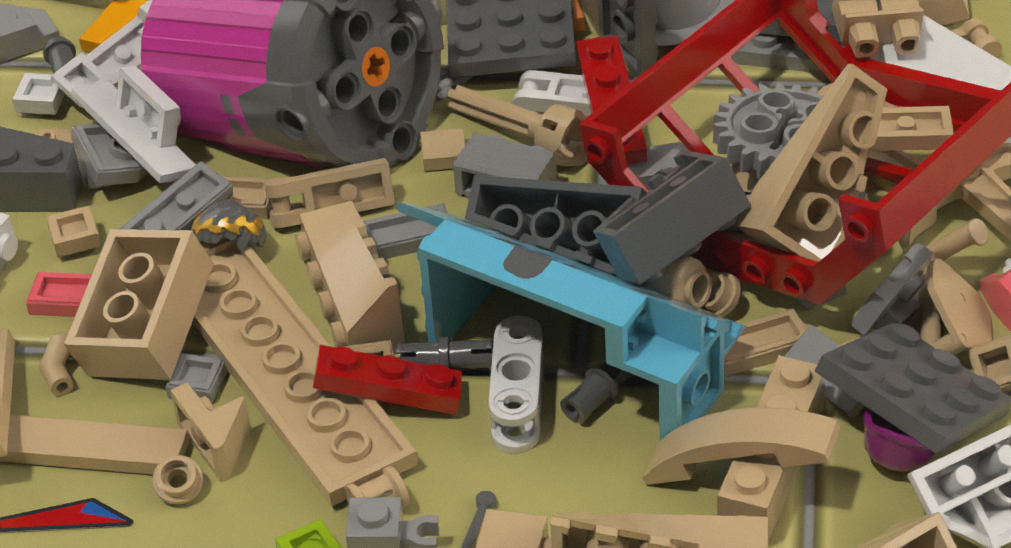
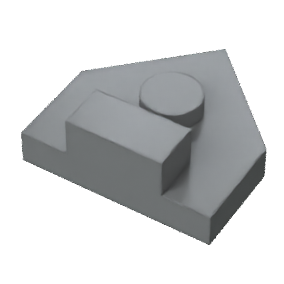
[0,3,59,64]
[71,124,148,189]
[851,242,932,336]

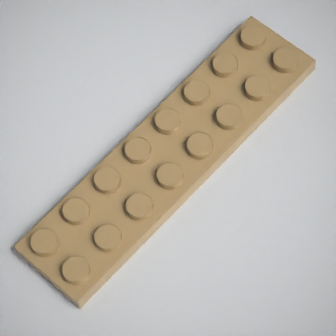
[192,238,418,507]

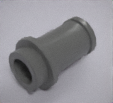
[43,36,76,74]

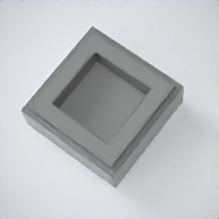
[165,353,228,405]

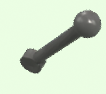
[461,491,496,548]

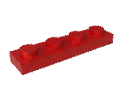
[576,35,647,164]

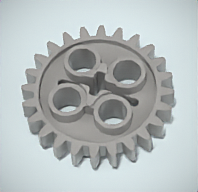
[713,82,824,179]

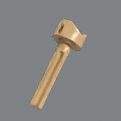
[447,85,587,167]

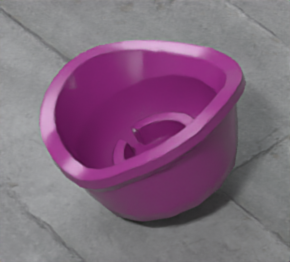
[864,407,936,472]

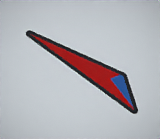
[0,498,133,532]

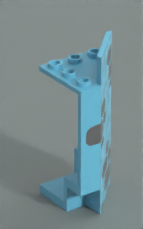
[397,201,747,441]

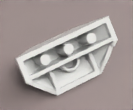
[907,425,1011,548]

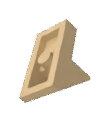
[170,382,251,482]

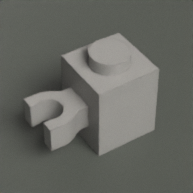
[346,497,440,548]

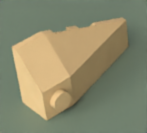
[734,64,887,262]

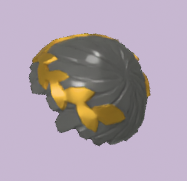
[191,200,267,251]

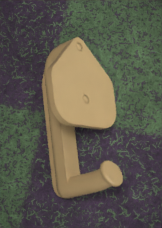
[914,218,992,355]

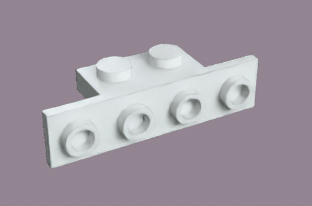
[71,65,196,183]

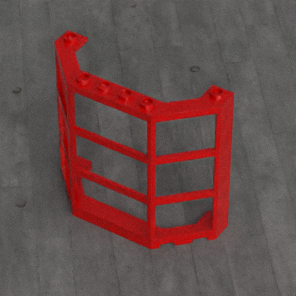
[579,0,1011,305]

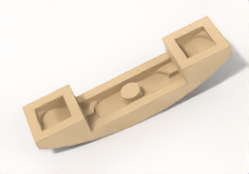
[643,407,841,485]

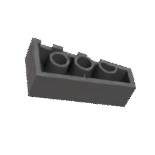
[465,175,647,285]

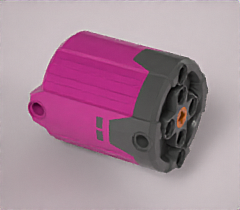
[140,0,444,168]

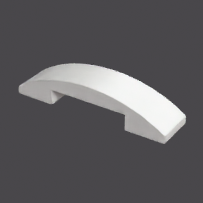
[50,0,153,108]

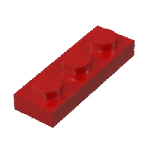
[313,345,462,415]

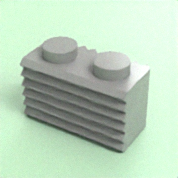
[453,132,557,198]

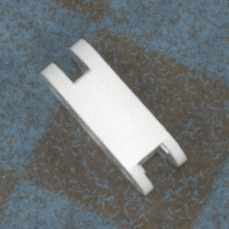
[488,315,545,454]

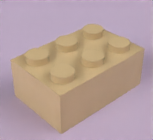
[64,229,214,380]

